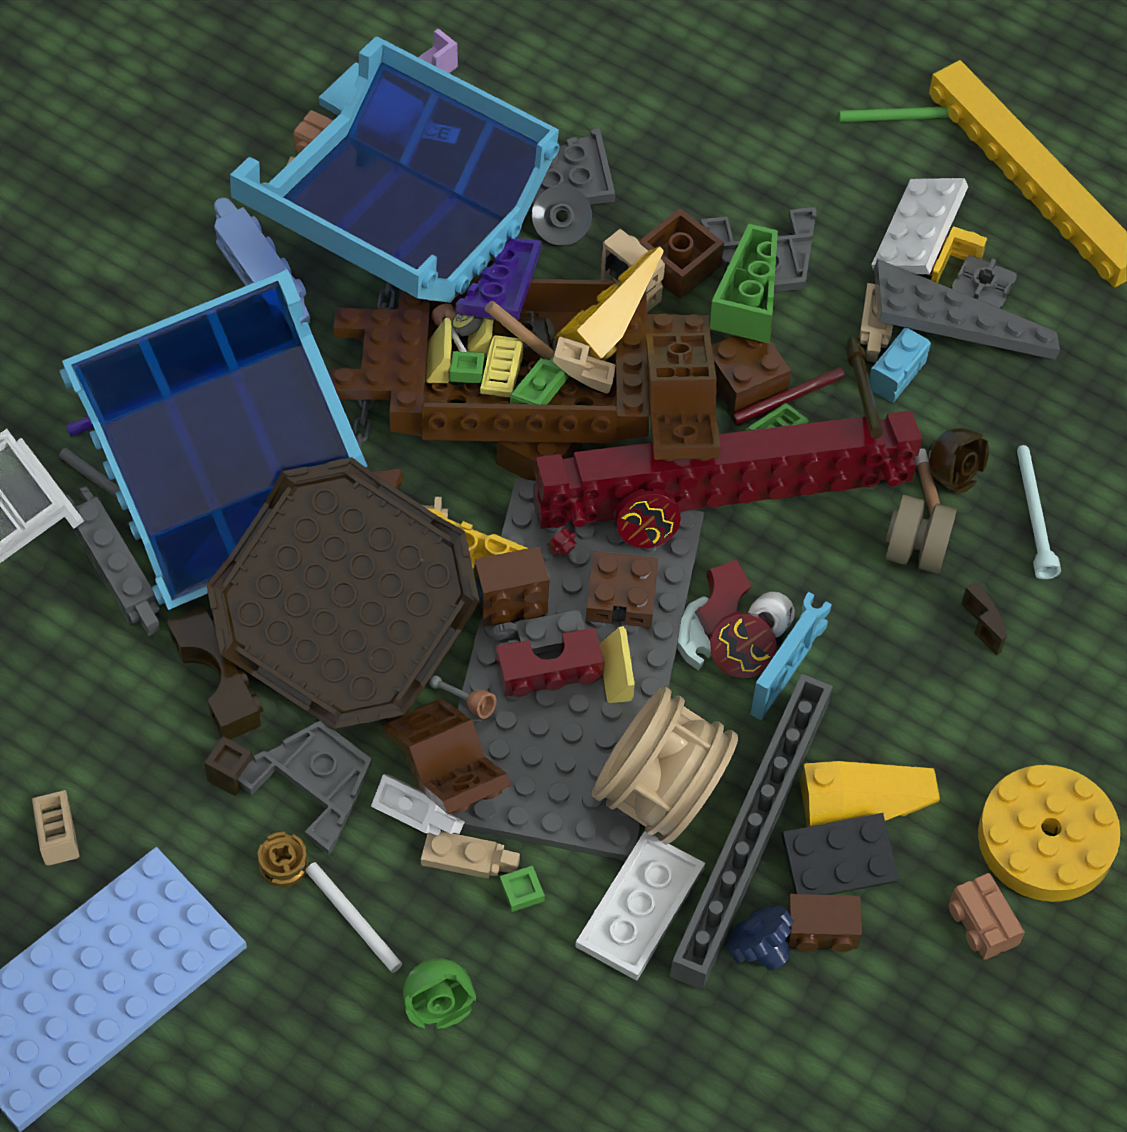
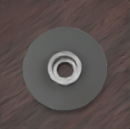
[532,185,592,246]

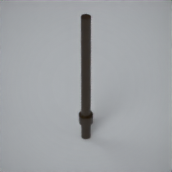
[847,337,883,439]

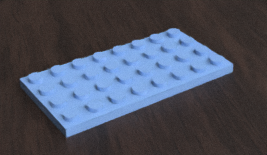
[0,847,247,1132]

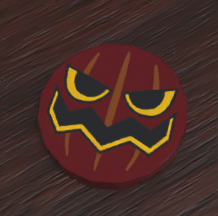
[616,488,681,549]
[710,612,776,678]

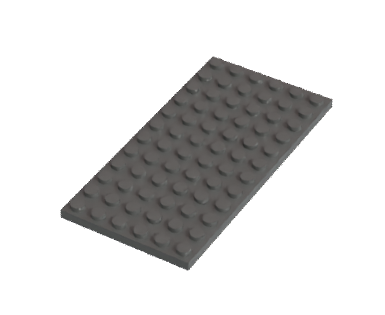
[449,478,704,861]

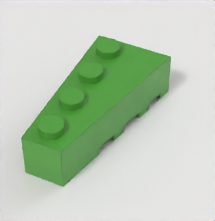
[710,224,778,344]

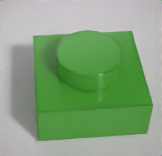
[450,351,485,383]
[500,865,545,912]

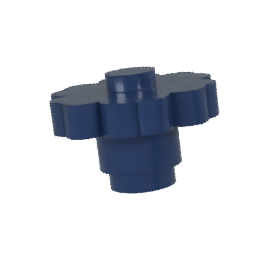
[725,905,794,970]

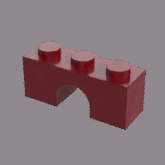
[496,627,604,697]

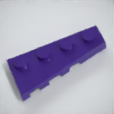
[456,238,541,321]

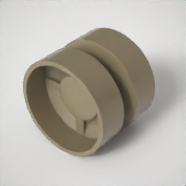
[885,494,957,574]

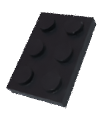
[781,813,899,895]

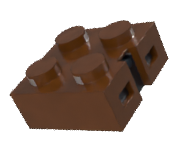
[585,551,659,628]

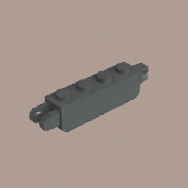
[65,486,160,636]

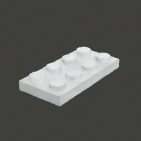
[871,178,968,274]
[575,831,705,981]

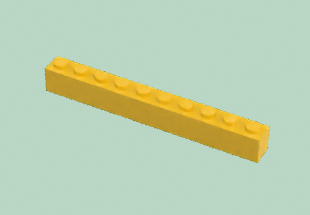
[929,60,1127,288]

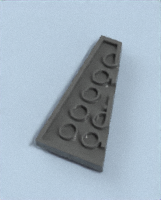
[433,127,615,222]
[874,259,1060,360]

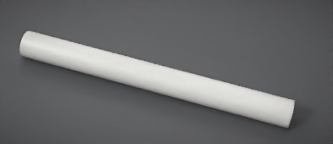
[305,862,402,973]

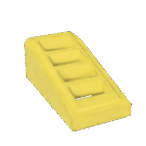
[480,335,523,397]

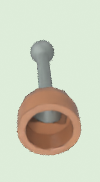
[429,675,497,719]

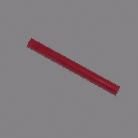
[731,367,845,425]

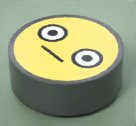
[452,314,483,336]

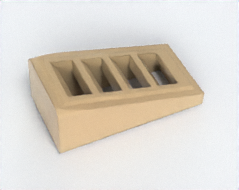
[32,790,79,866]

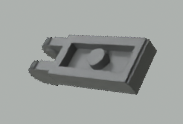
[490,609,585,654]

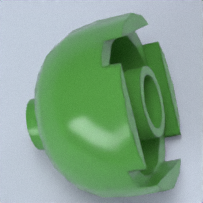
[403,958,476,1029]

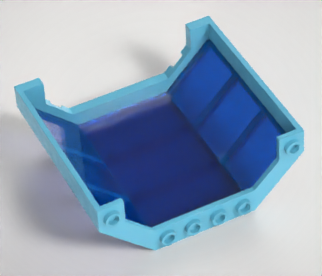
[230,36,560,303]
[59,269,368,610]

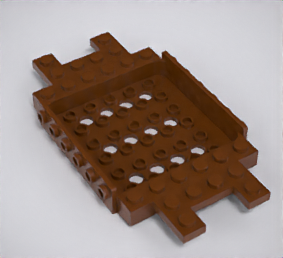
[329,277,710,444]

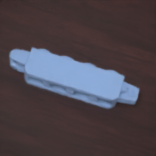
[214,197,310,324]

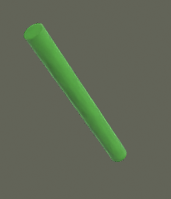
[838,107,950,122]

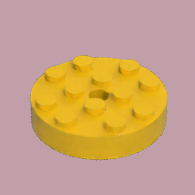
[978,765,1120,902]

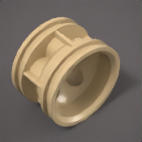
[592,686,738,845]

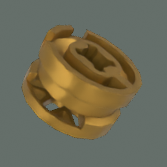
[258,832,308,888]

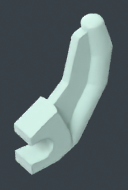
[677,596,712,671]

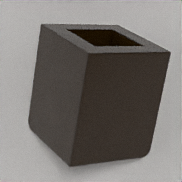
[204,736,253,796]

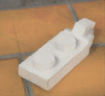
[371,774,465,835]

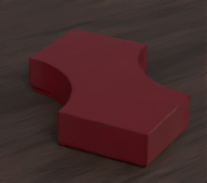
[695,559,752,639]

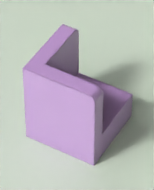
[418,29,458,73]

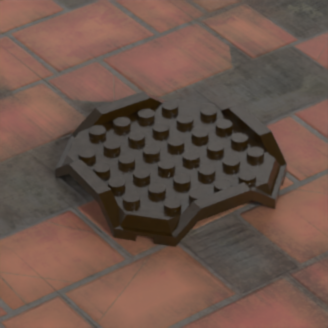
[206,457,480,729]

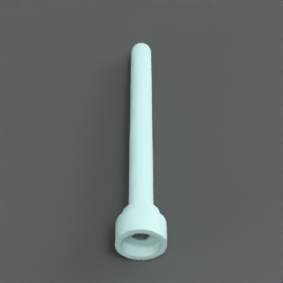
[1017,445,1061,579]

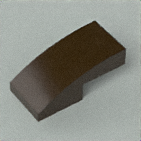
[961,581,1007,656]

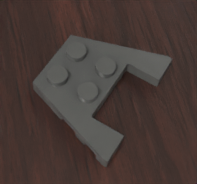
[701,207,817,292]
[238,720,372,855]

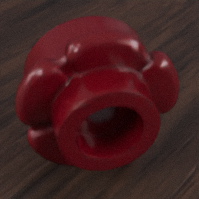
[547,527,577,557]

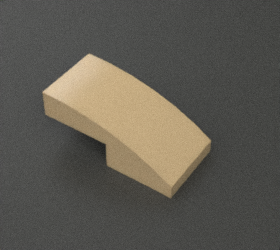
[553,336,616,394]

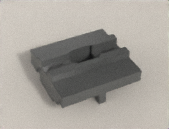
[951,255,1017,309]

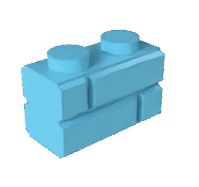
[869,328,931,403]

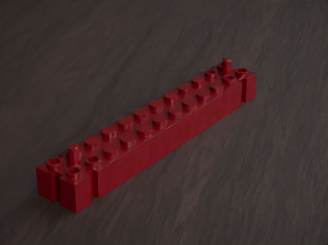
[532,411,922,529]

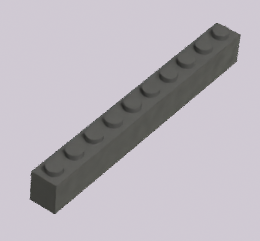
[670,674,833,991]

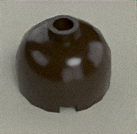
[928,428,989,494]

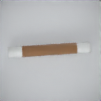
[915,449,940,514]

